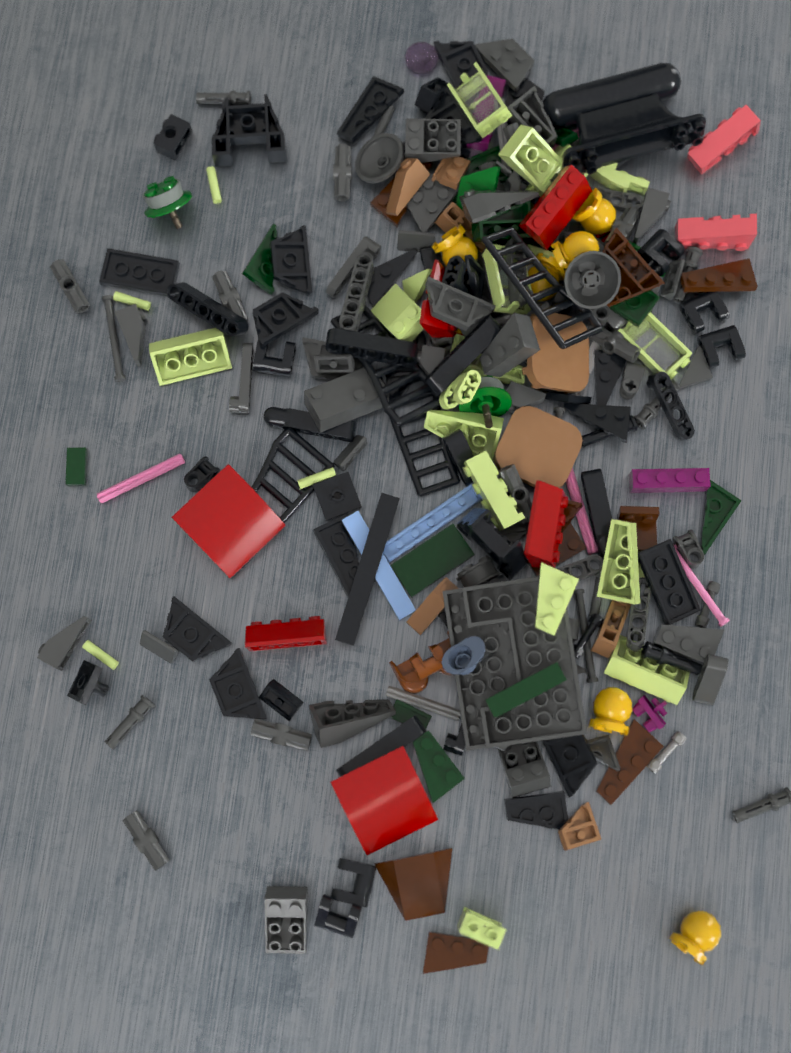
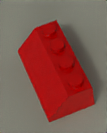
[519,164,593,250]
[524,480,568,568]
[245,616,327,651]

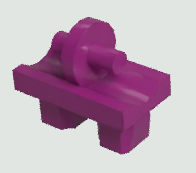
[632,695,667,732]

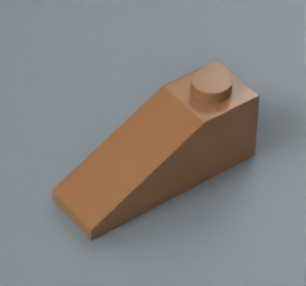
[386,158,430,216]
[434,202,486,253]
[406,577,459,635]
[591,600,631,659]

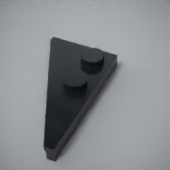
[360,249,417,308]

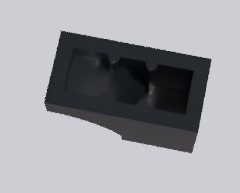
[415,77,448,113]

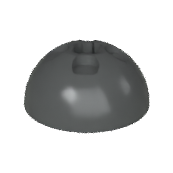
[564,251,621,309]

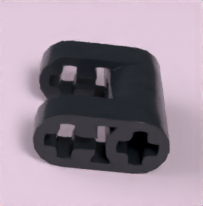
[637,229,685,276]
[442,256,472,295]
[679,292,729,334]
[697,325,746,369]
[253,340,296,377]
[331,858,377,907]
[314,894,362,939]

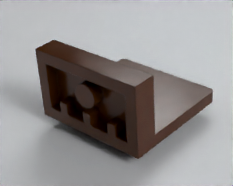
[617,506,659,551]

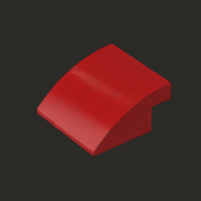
[171,464,286,578]
[330,746,438,855]

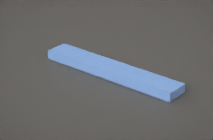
[383,484,482,564]
[341,511,416,620]

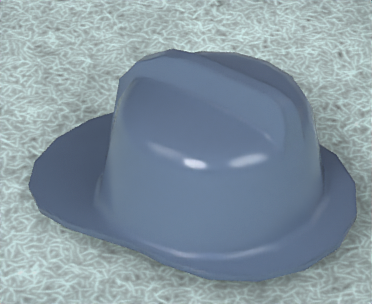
[442,636,485,675]

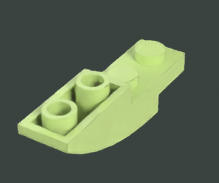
[589,163,650,196]

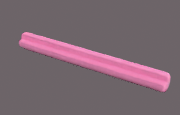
[96,454,185,503]
[566,467,598,555]

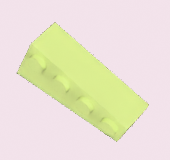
[463,451,525,531]

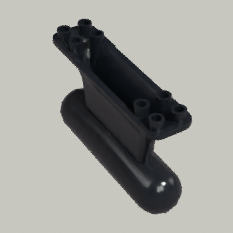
[542,63,706,174]

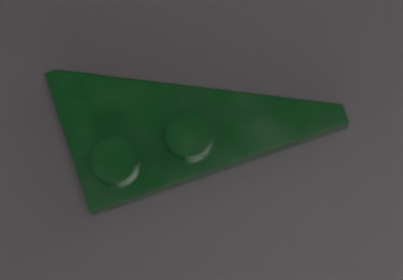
[242,223,277,295]
[700,480,742,555]

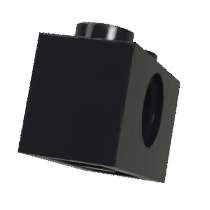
[153,114,193,161]

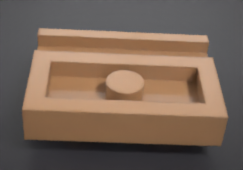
[432,156,471,190]

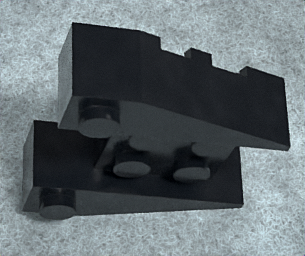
[211,94,287,167]
[457,508,528,581]

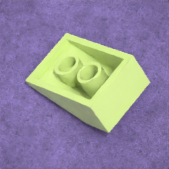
[498,125,562,193]
[371,283,424,342]

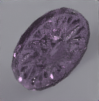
[405,42,438,74]

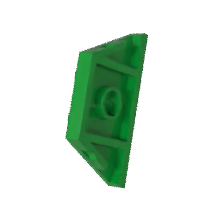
[456,166,500,212]

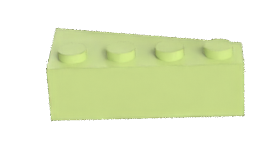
[597,519,640,605]

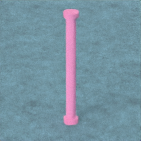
[674,544,730,627]

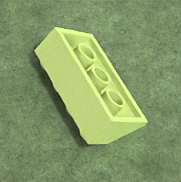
[149,328,232,386]
[604,635,690,705]

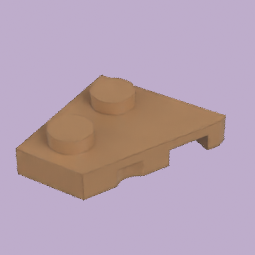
[558,802,602,851]

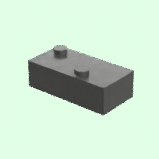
[304,364,389,433]

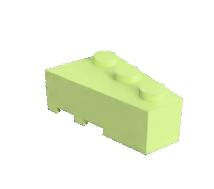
[535,563,579,636]

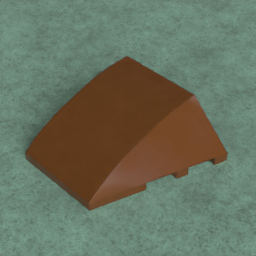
[585,227,665,307]
[374,848,452,921]

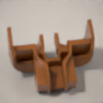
[389,631,453,694]

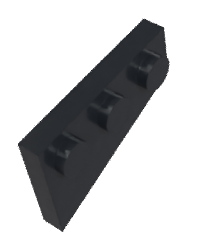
[504,791,568,829]

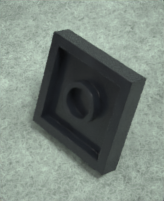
[313,472,362,520]
[67,660,109,705]

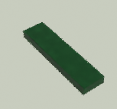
[485,662,567,718]

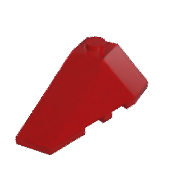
[420,260,457,338]

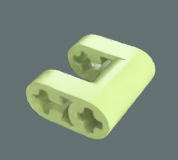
[439,370,481,410]

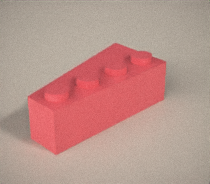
[688,104,761,175]
[675,213,757,251]

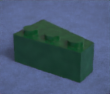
[471,200,532,243]
[413,730,465,803]

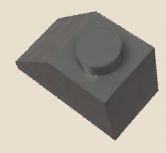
[417,345,445,376]
[507,381,546,413]

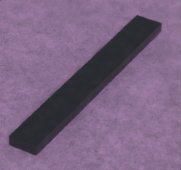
[335,493,400,646]

